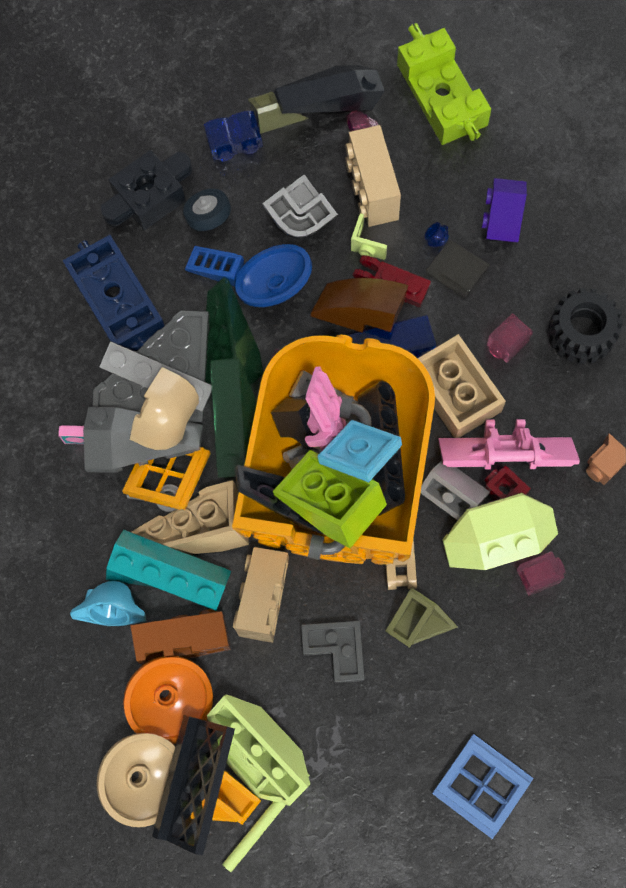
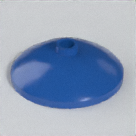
[235,244,312,307]

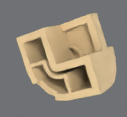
[130,367,199,450]

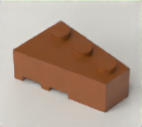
[130,609,231,666]

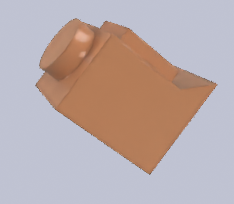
[586,433,626,485]

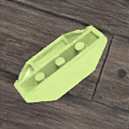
[442,493,558,570]
[207,694,310,806]

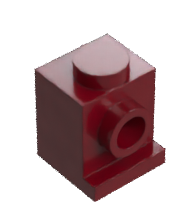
[484,465,531,501]

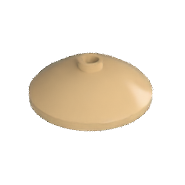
[97,733,175,827]

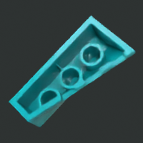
[106,530,231,610]

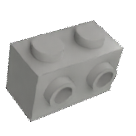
[421,461,490,520]

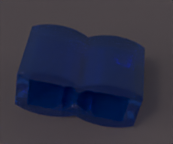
[204,111,263,161]

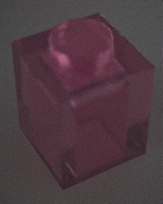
[487,313,533,363]
[517,551,565,596]

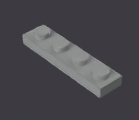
[99,341,214,412]

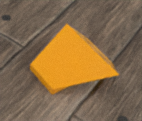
[191,770,261,825]

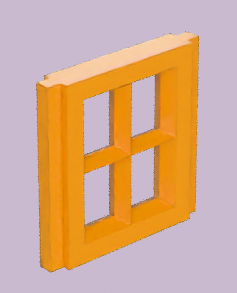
[122,447,211,510]

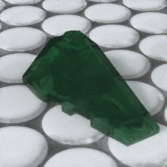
[206,277,264,394]
[210,358,257,478]

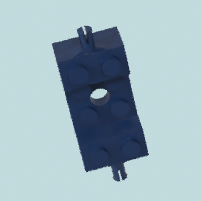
[63,235,165,351]

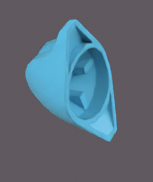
[70,581,146,626]

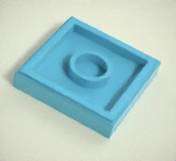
[318,420,402,482]

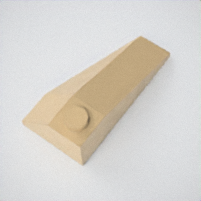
[131,480,249,554]

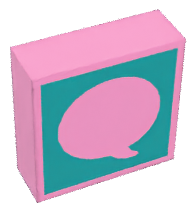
[59,425,84,444]

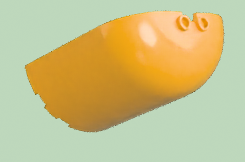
[232,335,435,565]

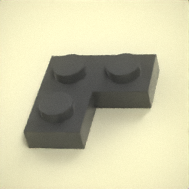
[301,621,364,683]

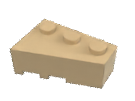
[233,547,289,643]

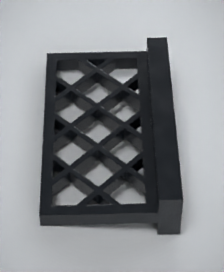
[152,715,235,856]

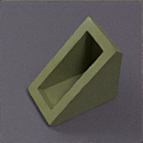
[248,92,309,134]
[386,588,458,648]

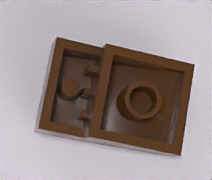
[311,278,409,333]

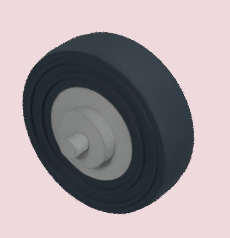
[183,189,231,231]

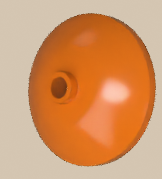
[123,656,213,744]

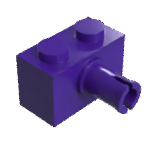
[482,178,527,242]

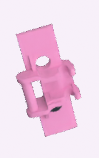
[305,367,347,451]
[438,419,580,469]

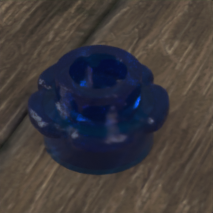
[424,222,449,247]

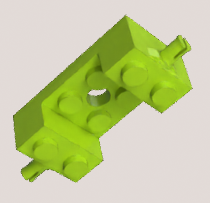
[397,23,491,145]

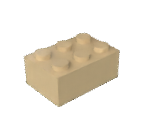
[345,125,401,227]
[418,334,506,438]

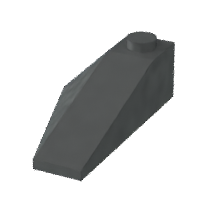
[83,407,204,473]

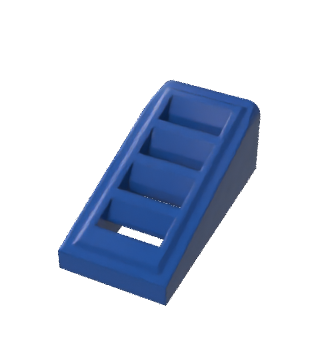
[185,246,244,287]

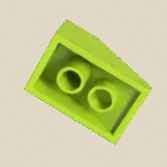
[273,450,387,548]

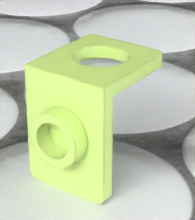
[351,213,387,260]

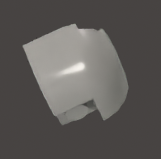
[262,175,338,238]

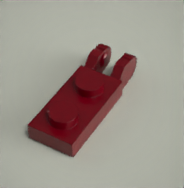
[353,255,431,307]

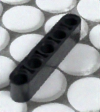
[358,381,405,516]

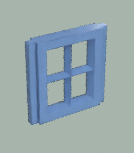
[432,734,533,839]

